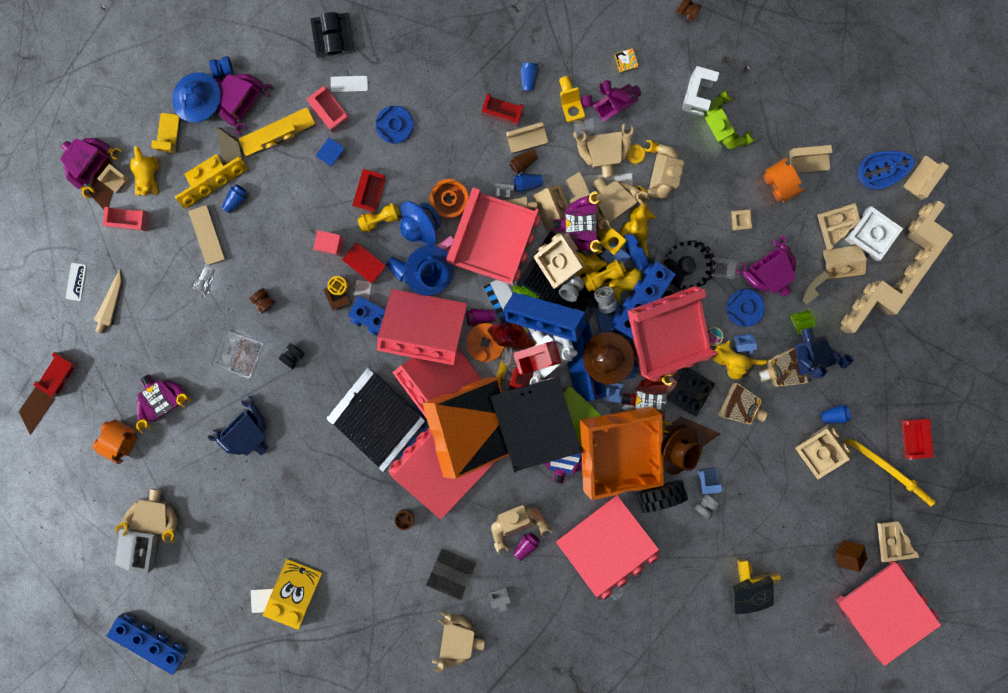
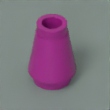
[466,308,495,327]
[513,532,540,561]

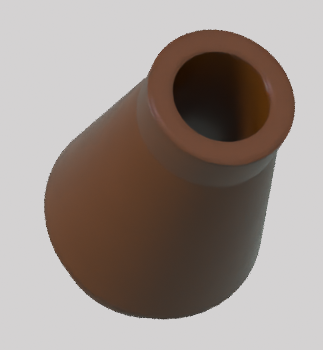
[508,149,538,175]

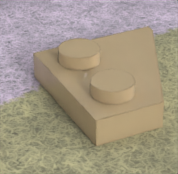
[817,203,860,250]
[877,521,919,562]

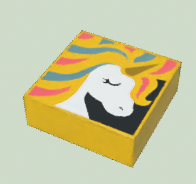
[614,48,639,73]

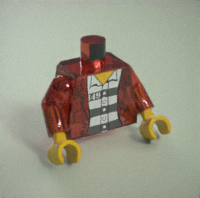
[622,374,676,433]

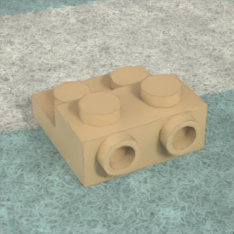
[533,233,586,289]
[795,424,852,479]

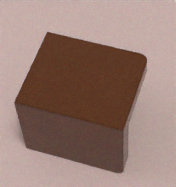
[323,288,352,311]
[835,541,868,572]

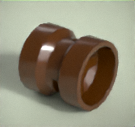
[676,0,703,23]
[249,288,276,314]
[394,509,415,530]

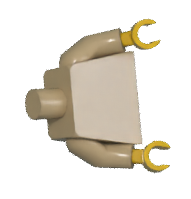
[636,140,684,200]
[115,489,178,543]

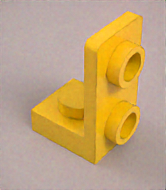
[151,113,180,153]
[737,558,781,587]

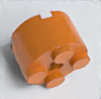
[763,158,805,203]
[430,179,469,220]
[466,323,505,362]
[92,419,137,464]

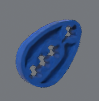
[858,151,915,190]

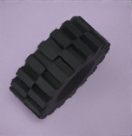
[664,240,716,289]
[636,480,688,513]

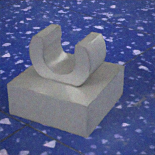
[494,184,514,200]
[488,587,511,613]

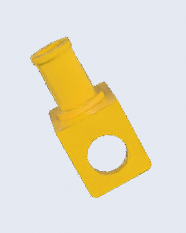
[559,76,585,123]
[596,225,627,255]

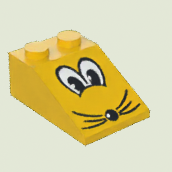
[262,559,323,630]

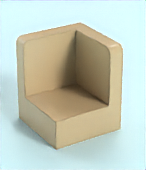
[98,164,129,193]

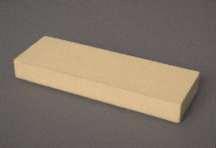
[188,205,226,266]

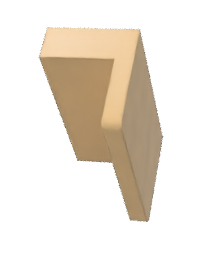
[506,122,548,154]
[789,145,832,173]
[903,156,949,200]
[533,184,568,230]
[823,245,867,280]

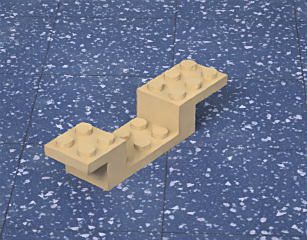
[840,201,953,333]

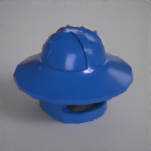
[172,72,221,123]
[399,201,441,246]
[404,245,454,296]

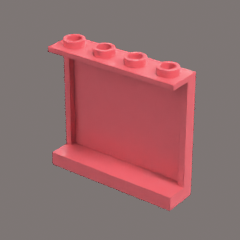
[446,188,541,285]
[628,286,717,381]
[377,289,467,365]
[392,347,481,419]
[388,428,494,519]
[556,495,661,600]
[835,561,941,666]

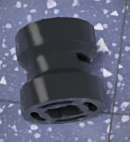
[278,343,305,369]

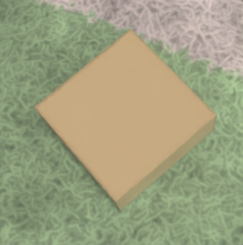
[731,209,753,231]

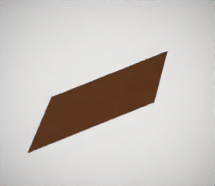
[89,158,119,210]
[19,387,54,435]
[663,416,720,447]

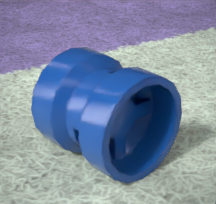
[209,56,233,79]

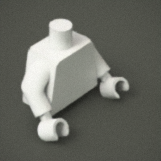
[529,330,578,384]

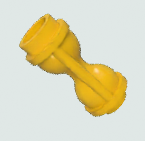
[357,203,401,232]
[582,259,626,292]

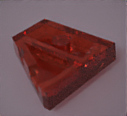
[487,321,536,350]

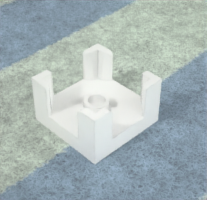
[681,66,719,116]
[844,206,903,261]

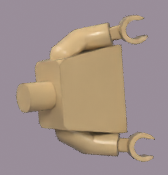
[573,124,634,178]
[593,176,650,234]
[491,505,552,555]
[432,611,485,672]

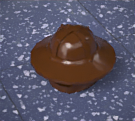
[583,332,635,384]
[661,426,703,475]

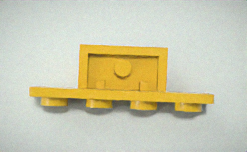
[239,108,315,156]
[175,154,249,209]

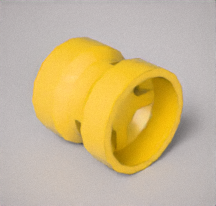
[328,276,349,296]

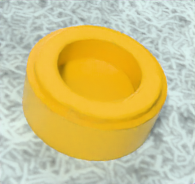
[626,144,646,164]

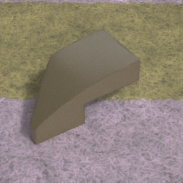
[217,127,243,165]
[803,271,830,305]

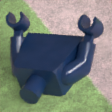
[795,327,854,378]
[208,396,268,456]

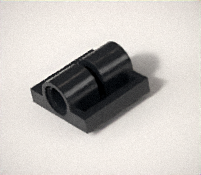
[310,12,355,58]
[668,367,715,417]

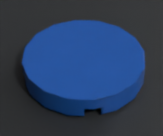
[376,106,414,144]
[623,233,648,270]
[726,289,765,327]

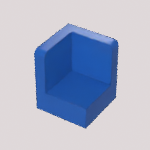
[316,137,347,167]

